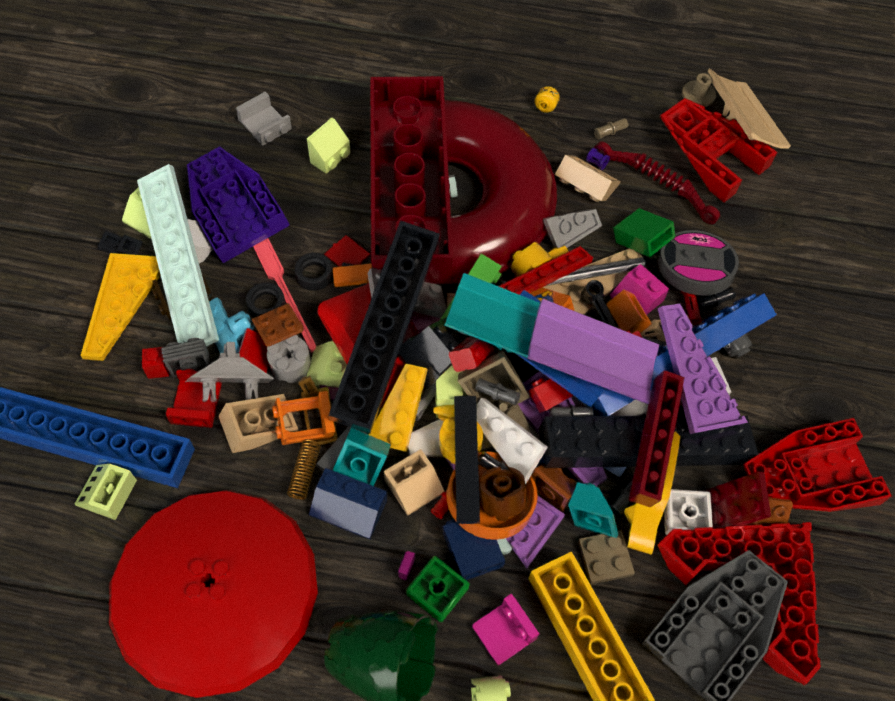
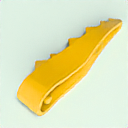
[624,432,680,555]

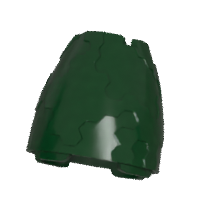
[324,610,438,701]

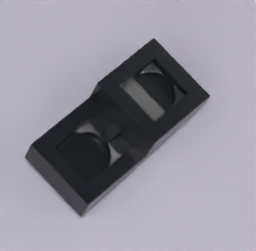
[98,231,143,255]

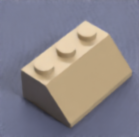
[555,155,621,202]

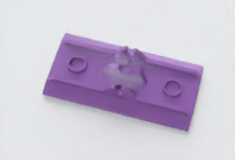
[528,299,659,404]

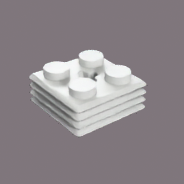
[664,489,713,535]

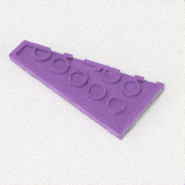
[657,304,748,434]

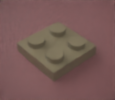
[578,530,635,585]

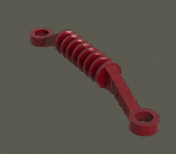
[594,141,720,225]

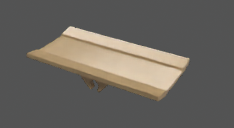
[708,68,791,149]

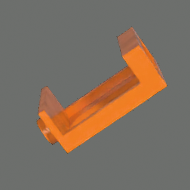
[272,391,335,445]

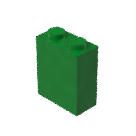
[613,208,676,257]

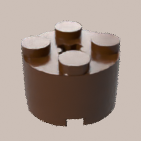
[480,467,527,521]

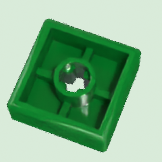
[406,556,470,622]

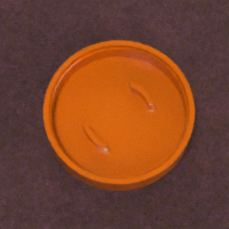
[446,452,537,540]

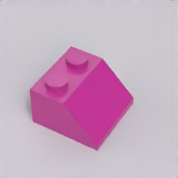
[609,264,669,315]

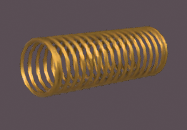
[287,440,321,500]

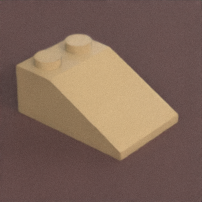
[218,394,298,453]

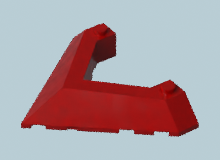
[658,522,821,685]

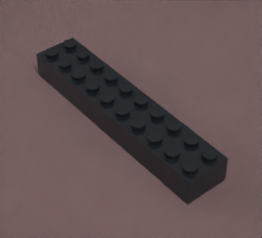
[328,220,440,434]
[538,416,758,468]

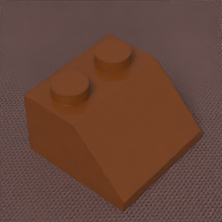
[532,463,577,513]

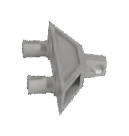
[185,342,274,402]

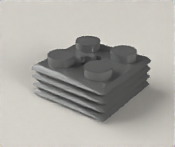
[161,337,211,377]

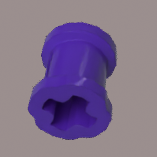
[586,148,610,170]

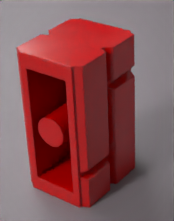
[449,337,494,372]

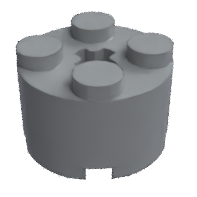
[267,335,311,383]

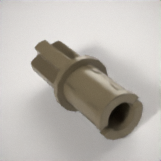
[594,118,629,139]

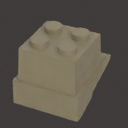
[458,348,530,411]

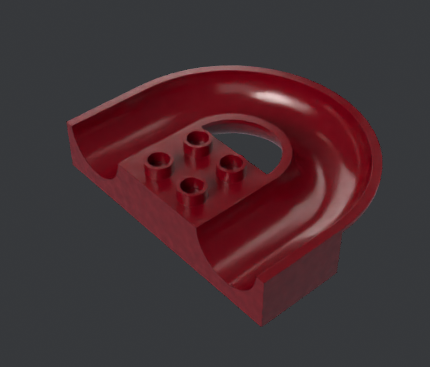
[370,76,557,284]

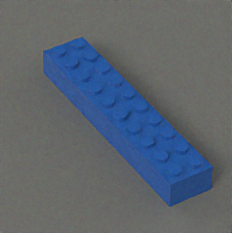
[585,293,777,416]
[0,387,195,488]

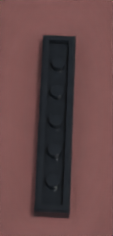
[454,396,480,524]

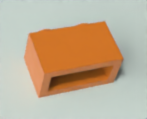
[606,289,652,333]

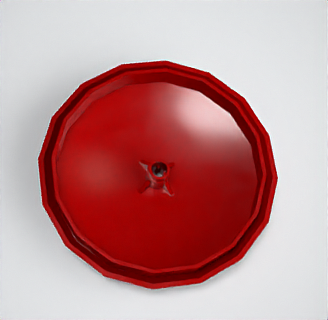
[109,490,318,698]

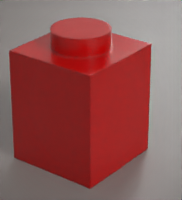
[142,347,169,379]

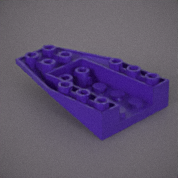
[187,146,290,263]

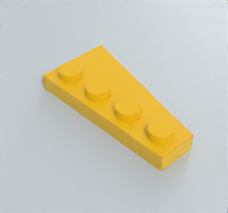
[368,364,428,452]

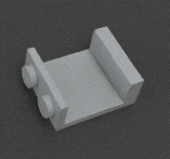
[236,92,292,146]

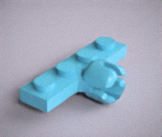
[209,297,255,353]

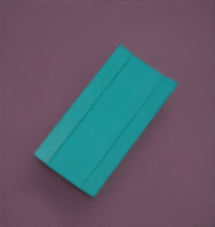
[444,273,540,358]

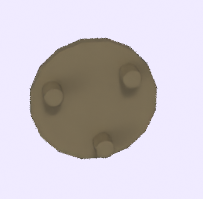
[682,73,716,107]

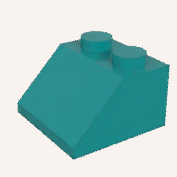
[333,428,391,486]
[568,482,618,538]

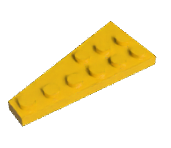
[81,253,161,361]

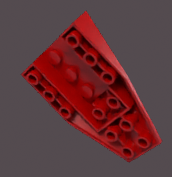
[743,418,892,512]

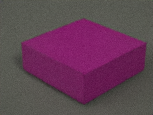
[398,551,415,581]

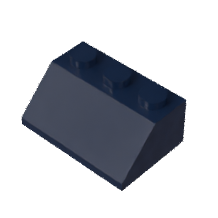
[309,468,387,540]

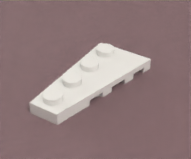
[476,398,548,484]

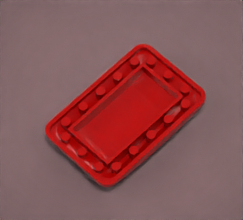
[317,284,425,408]

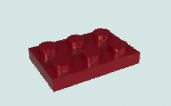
[706,472,771,529]

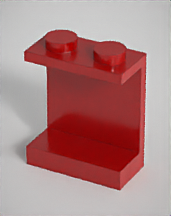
[166,369,222,428]

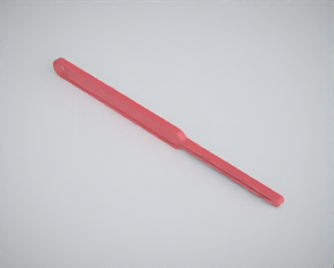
[253,238,316,353]

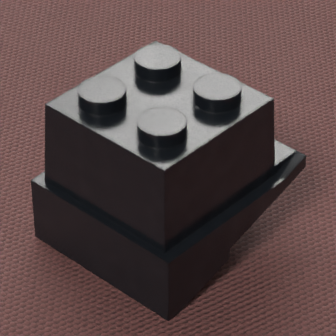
[399,317,467,389]

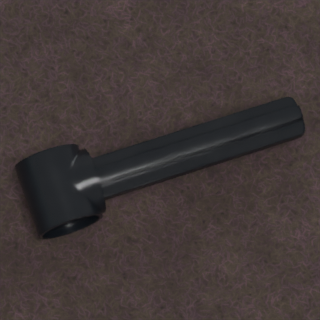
[581,280,619,329]

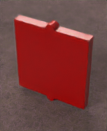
[324,235,370,267]
[238,328,269,373]

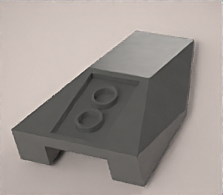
[641,550,788,701]

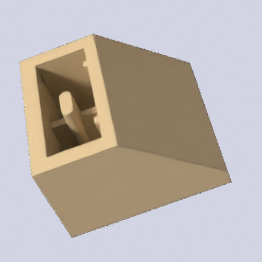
[384,449,445,515]

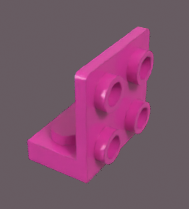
[472,594,539,665]

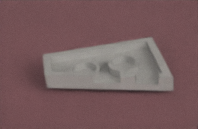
[543,209,602,248]

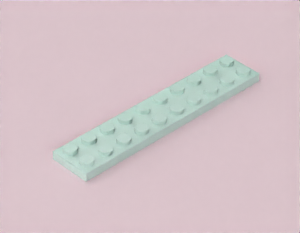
[137,164,219,346]

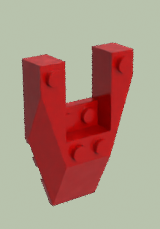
[660,98,778,203]

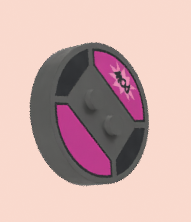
[658,230,739,295]

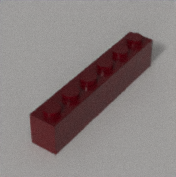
[629,370,685,507]

